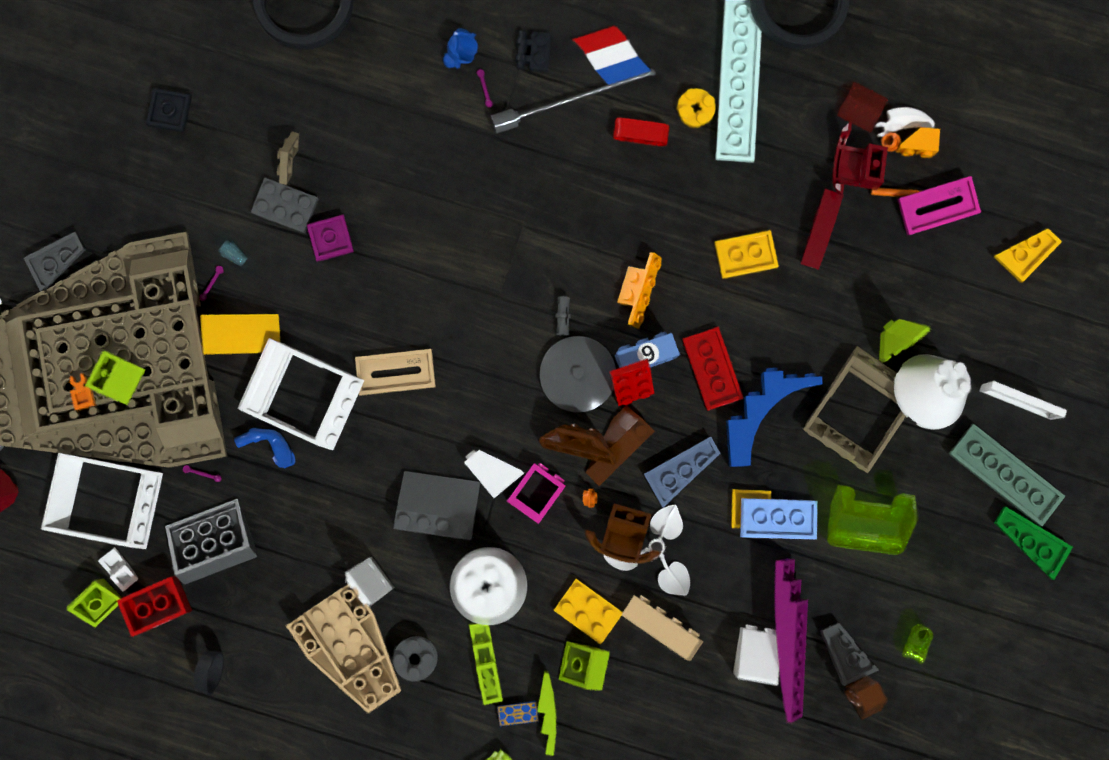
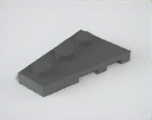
[24,232,86,292]
[820,623,879,686]

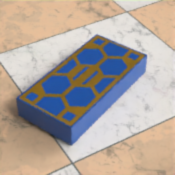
[498,701,539,726]

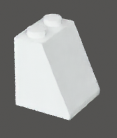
[733,625,779,685]

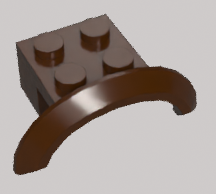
[585,504,661,564]

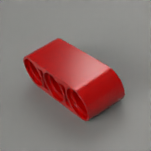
[613,118,670,146]

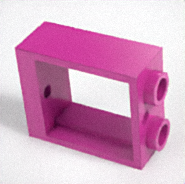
[507,463,565,524]

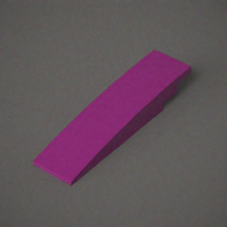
[775,558,808,723]

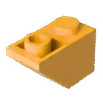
[896,127,940,158]

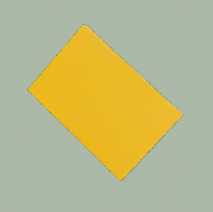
[714,230,779,279]

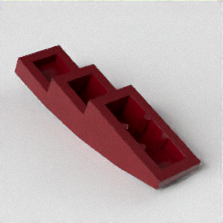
[800,188,843,270]

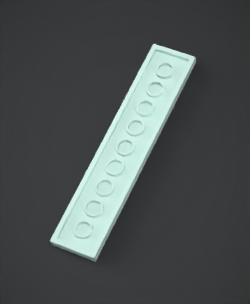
[716,0,761,162]

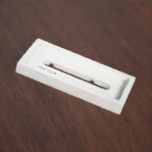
[980,381,1067,420]

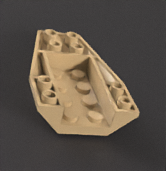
[286,584,401,713]

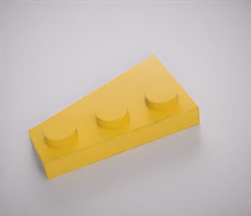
[993,229,1062,283]

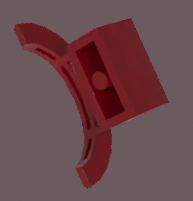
[832,122,888,195]

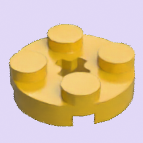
[677,89,715,128]

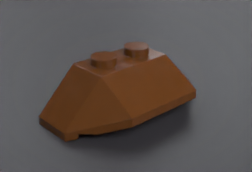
[539,424,616,465]

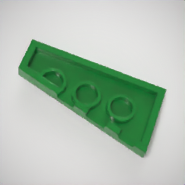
[994,507,1073,580]

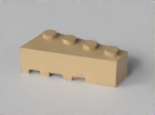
[622,595,703,661]

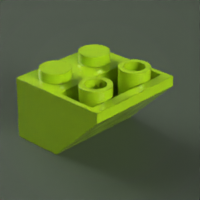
[85,350,145,405]

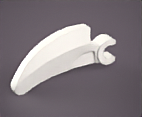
[874,107,935,137]

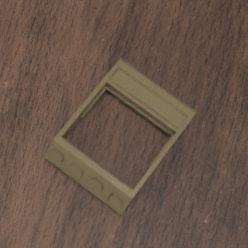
[803,346,906,473]

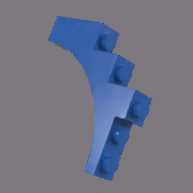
[726,368,822,467]

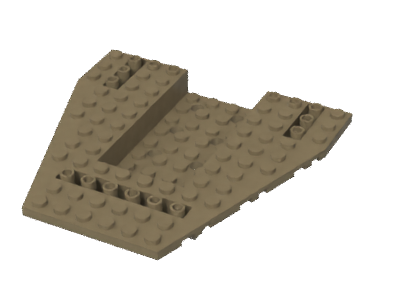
[0,232,227,468]

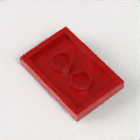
[610,359,655,406]

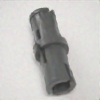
[556,296,571,336]

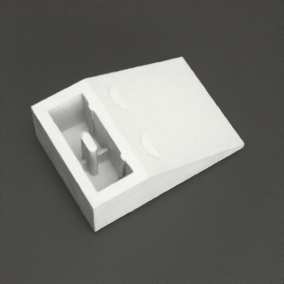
[345,557,395,606]

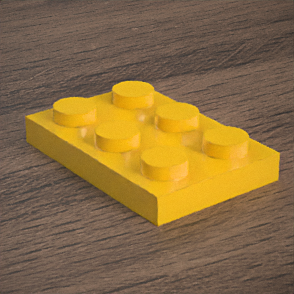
[554,579,623,645]

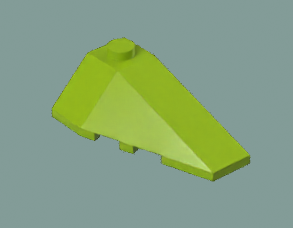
[879,319,930,363]

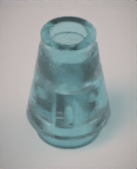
[218,240,248,267]

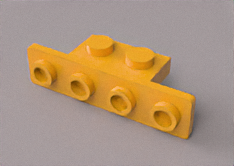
[617,252,662,329]

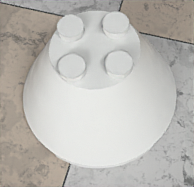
[894,354,971,429]

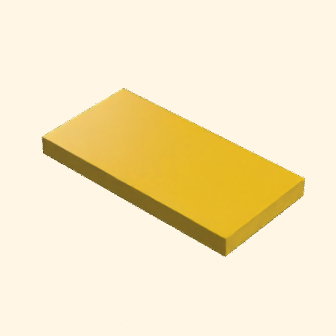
[200,314,280,355]

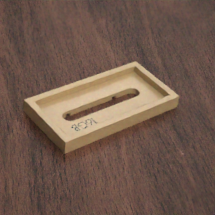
[355,349,436,396]

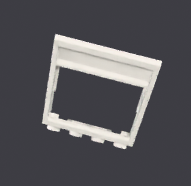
[238,338,364,450]

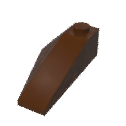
[586,405,654,486]

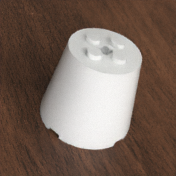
[450,547,527,625]

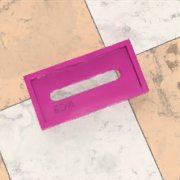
[897,176,981,235]

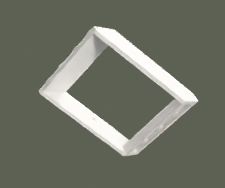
[41,453,163,549]

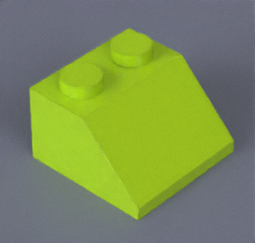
[559,641,610,690]

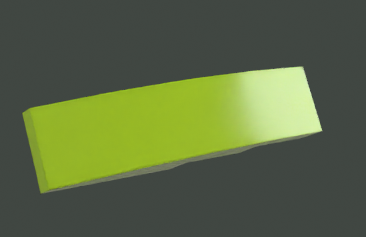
[469,623,503,705]
[537,671,556,756]

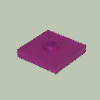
[307,214,354,262]

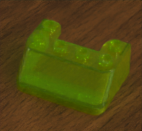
[827,485,918,555]

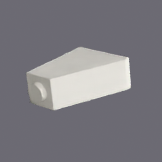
[464,450,524,498]

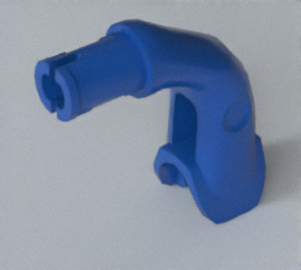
[234,428,295,468]

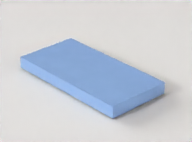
[740,498,817,539]

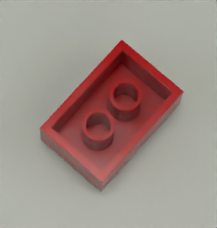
[117,576,192,637]

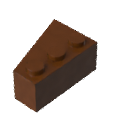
[844,676,887,720]

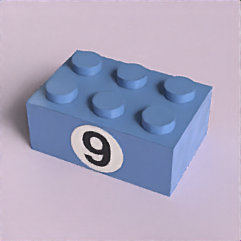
[615,331,680,368]

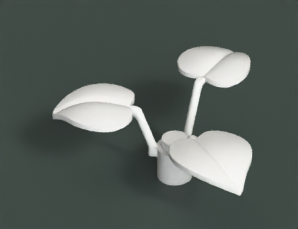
[604,505,690,596]

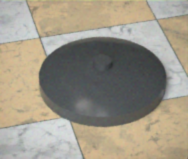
[540,336,616,413]

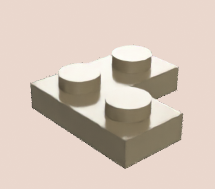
[277,132,299,185]

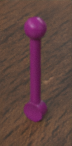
[477,69,493,107]
[199,266,224,301]
[183,465,222,482]

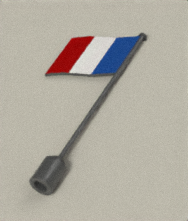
[491,26,655,134]

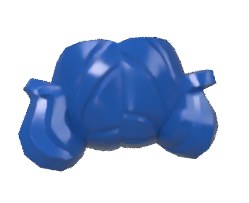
[443,29,478,69]

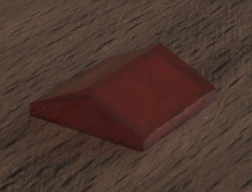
[837,82,888,132]

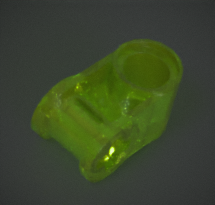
[902,624,933,664]

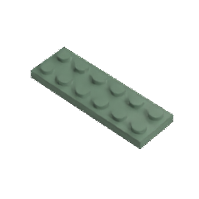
[948,424,1065,526]

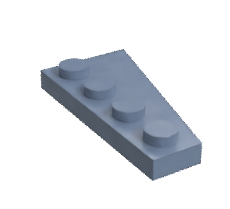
[644,437,720,508]

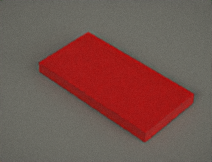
[682,326,744,411]

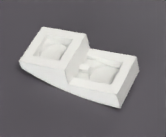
[98,547,139,591]

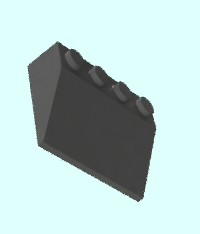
[394,471,481,540]
[165,499,257,585]

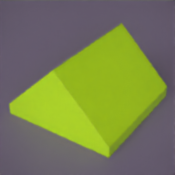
[66,579,122,627]

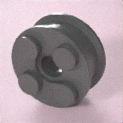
[393,636,438,681]

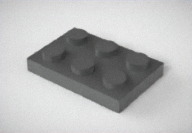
[251,178,319,234]

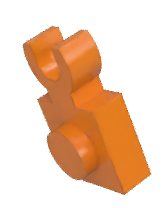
[70,374,96,410]

